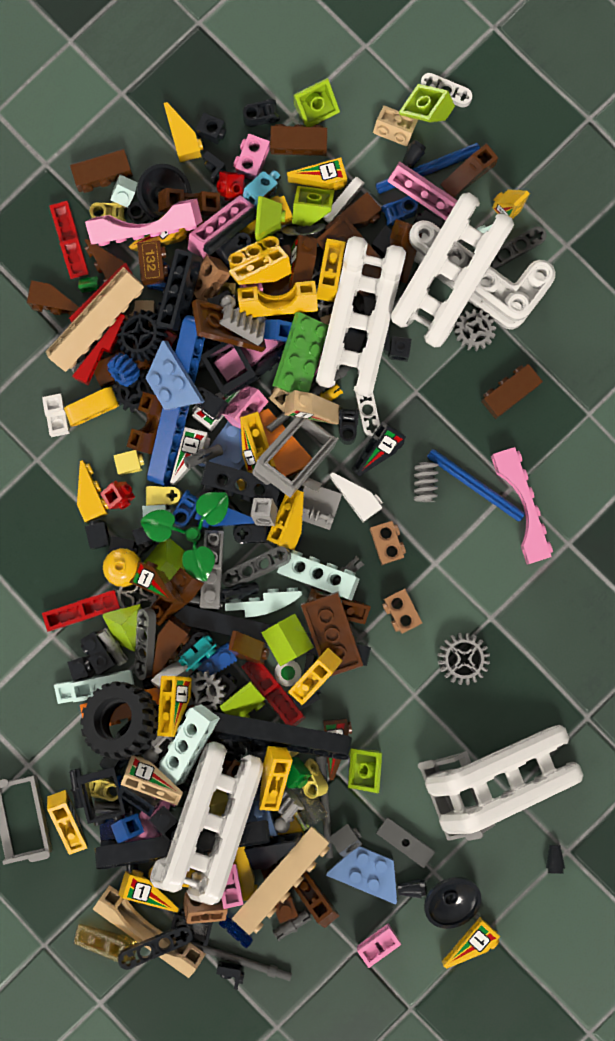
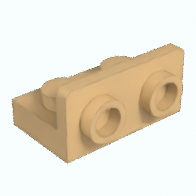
[373,106,418,146]

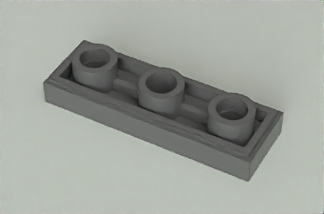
[376,817,435,868]

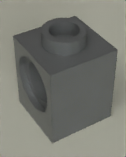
[329,824,362,858]

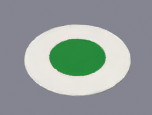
[275,660,301,686]

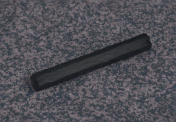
[203,207,257,255]

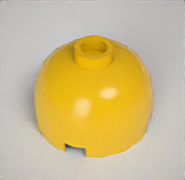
[103,548,141,587]

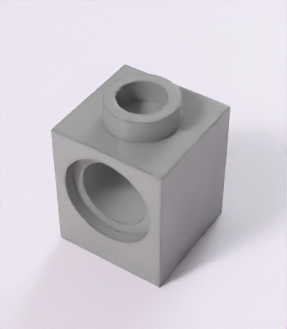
[251,498,278,526]

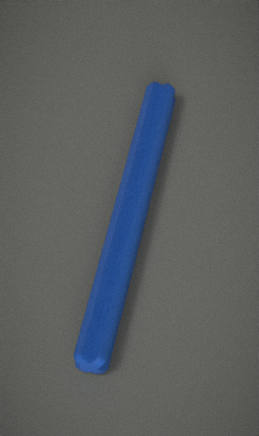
[376,143,480,194]
[427,449,525,521]

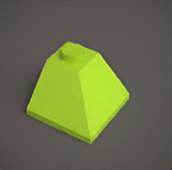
[399,84,455,122]
[292,186,334,226]
[255,196,286,242]
[143,538,185,580]

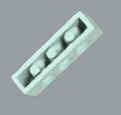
[277,550,360,601]
[159,704,220,786]

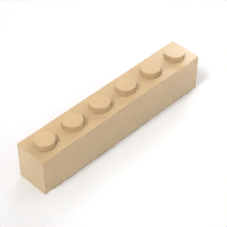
[46,267,144,372]
[232,826,330,935]

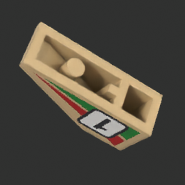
[285,390,340,424]
[120,756,183,805]

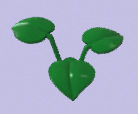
[141,492,229,581]

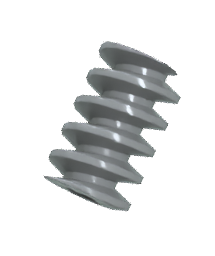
[414,462,439,502]

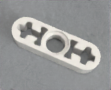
[421,73,472,107]
[323,177,364,223]
[355,392,380,437]

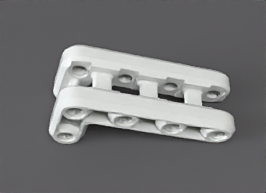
[391,193,514,348]
[409,220,556,329]
[316,236,406,397]
[425,725,583,834]
[150,741,263,905]

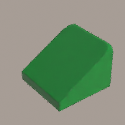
[78,276,100,293]

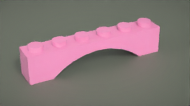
[85,199,203,246]
[491,447,553,565]

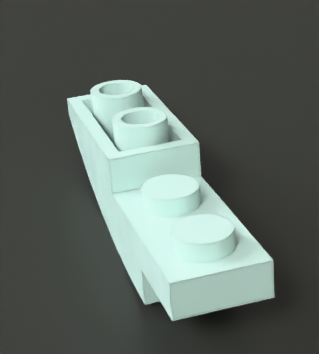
[225,587,302,618]
[54,670,134,704]

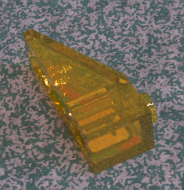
[74,924,138,962]

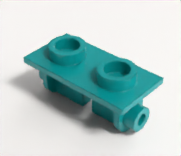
[179,635,217,672]

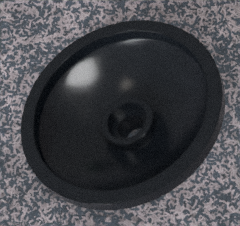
[137,164,192,220]
[424,877,481,929]

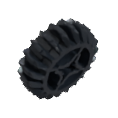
[117,309,168,362]

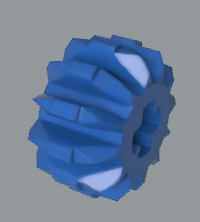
[107,353,140,387]

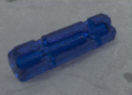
[219,916,253,948]

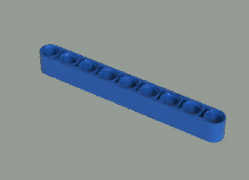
[147,315,205,487]

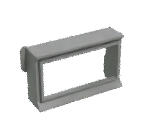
[252,417,339,498]
[418,751,496,841]
[0,774,53,865]

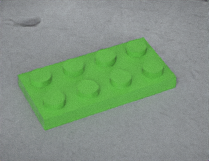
[272,312,329,393]

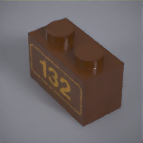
[137,241,169,286]

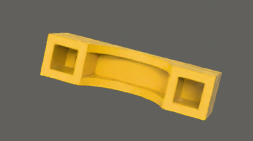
[237,281,318,318]

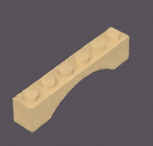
[93,885,206,978]

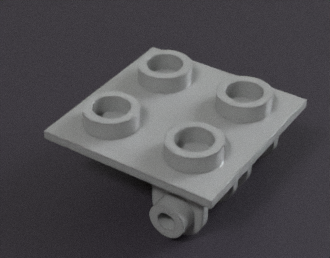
[302,486,342,530]

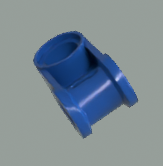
[381,196,418,227]
[173,490,199,528]

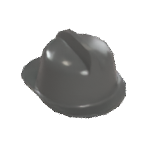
[281,223,326,247]

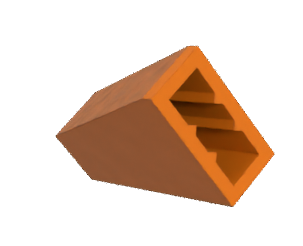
[259,408,312,477]

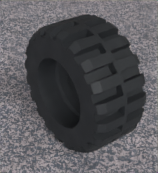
[80,681,159,761]

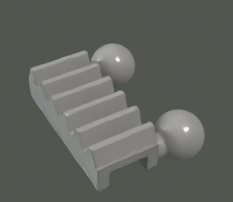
[219,295,267,346]
[143,730,175,764]
[274,785,304,833]

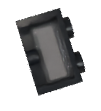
[171,909,213,947]

